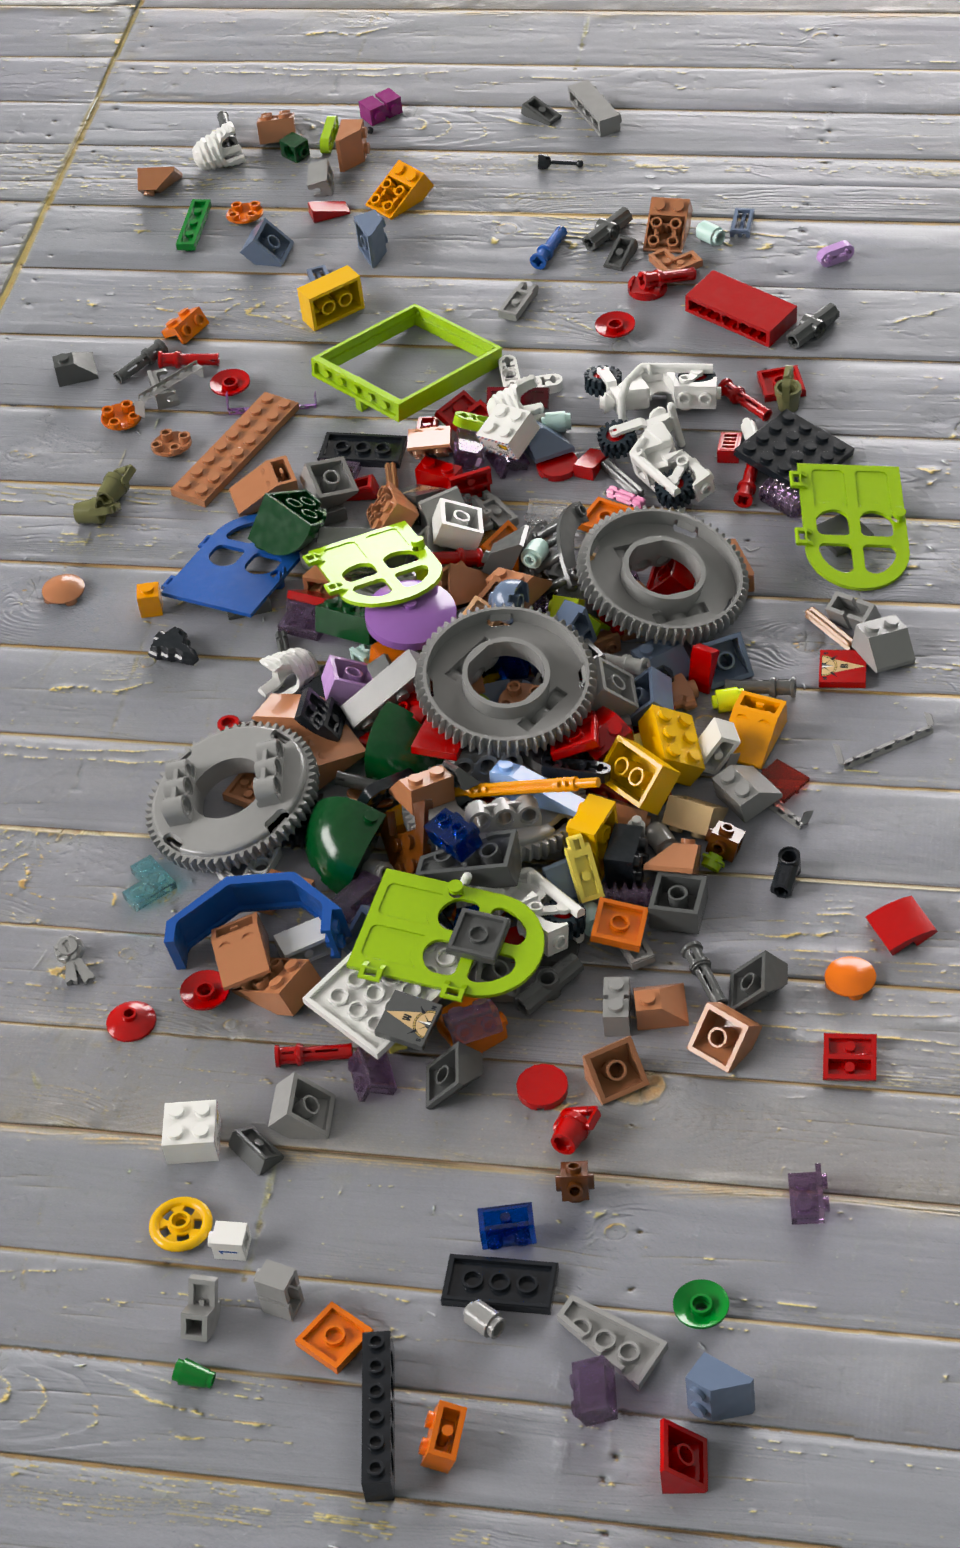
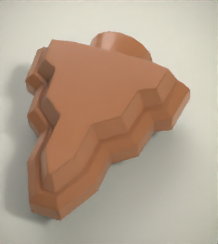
[672,673,699,710]

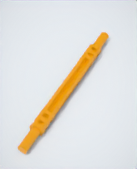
[454,776,601,798]

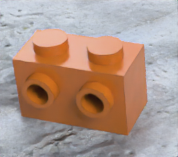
[418,1400,467,1474]

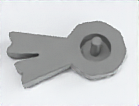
[54,935,95,986]

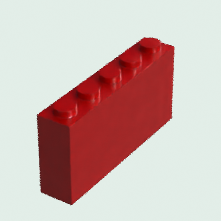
[685,270,797,348]

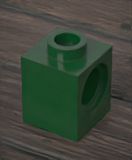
[279,132,310,163]

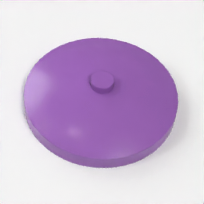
[365,580,457,651]

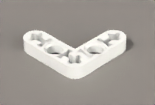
[498,355,563,394]

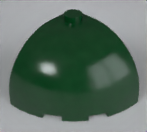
[248,489,327,555]
[365,701,446,780]
[305,796,386,898]

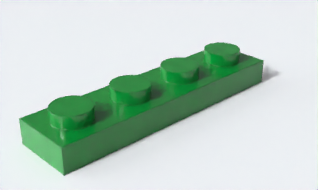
[176,199,212,251]

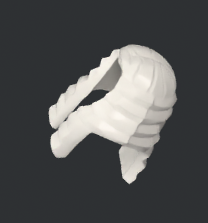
[192,121,246,170]
[487,375,545,422]
[258,647,318,698]

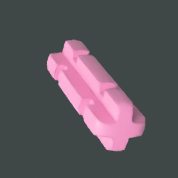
[606,485,646,509]

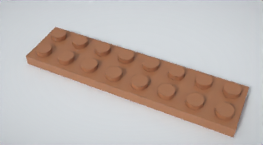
[170,392,299,508]

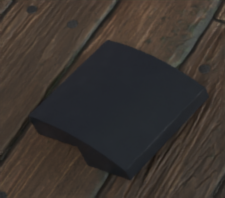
[294,687,346,742]

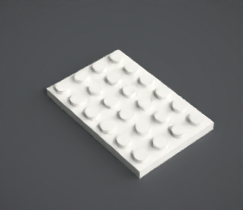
[302,923,477,1060]

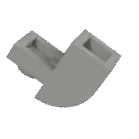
[181,1274,222,1342]

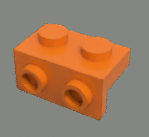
[161,307,209,344]

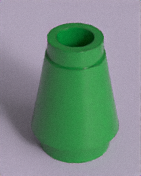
[172,1358,216,1389]

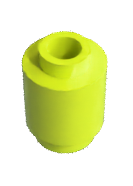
[711,687,744,713]

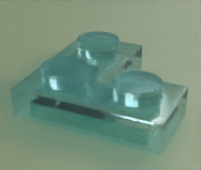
[122,855,177,912]

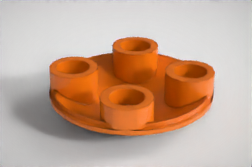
[226,201,264,224]
[101,400,141,431]
[825,956,876,1001]

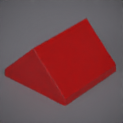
[660,1418,708,1494]

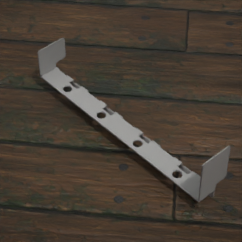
[134,360,204,418]
[833,712,934,770]
[725,753,813,829]

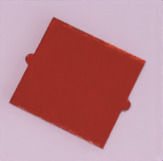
[761,759,810,803]

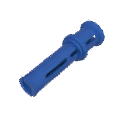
[530,226,568,270]

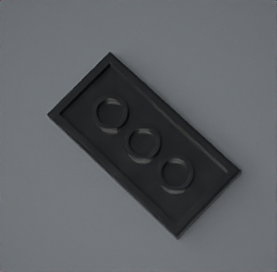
[317,432,408,469]
[441,1254,559,1315]

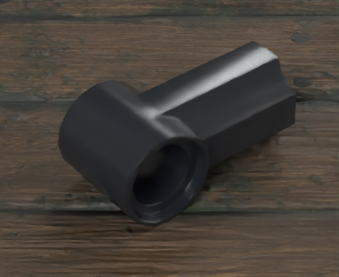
[770,846,801,899]

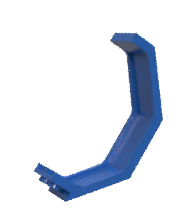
[164,871,352,970]

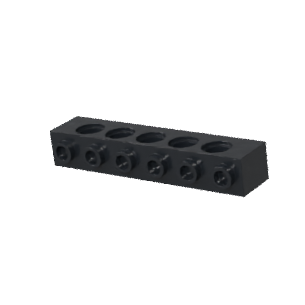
[361,1331,395,1502]

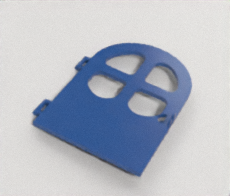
[161,514,303,618]

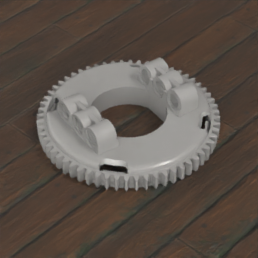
[576,505,749,646]
[415,603,598,758]
[145,721,320,873]
[402,747,587,864]

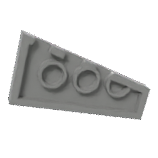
[557,1294,668,1391]

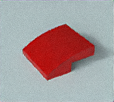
[434,390,489,437]
[447,466,492,502]
[865,895,938,956]
[823,1033,877,1082]

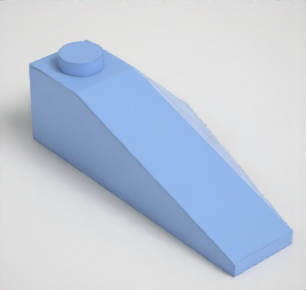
[489,760,585,816]

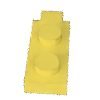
[564,833,605,904]

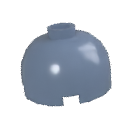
[488,579,529,625]

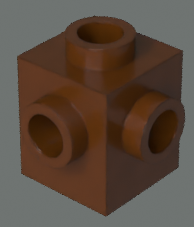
[705,820,746,863]
[555,1160,595,1203]

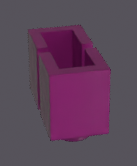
[358,88,403,126]

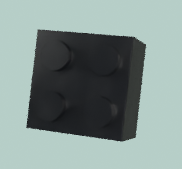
[603,823,649,896]

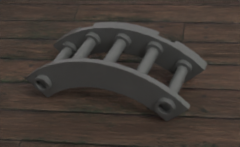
[518,501,589,609]

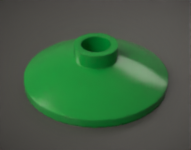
[673,1279,729,1329]

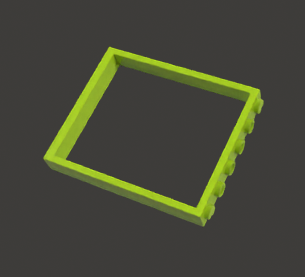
[311,304,502,422]

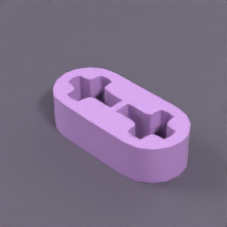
[816,240,854,267]

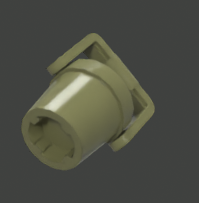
[774,365,802,412]
[97,464,137,504]
[73,497,122,525]

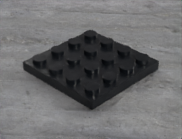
[734,409,855,494]

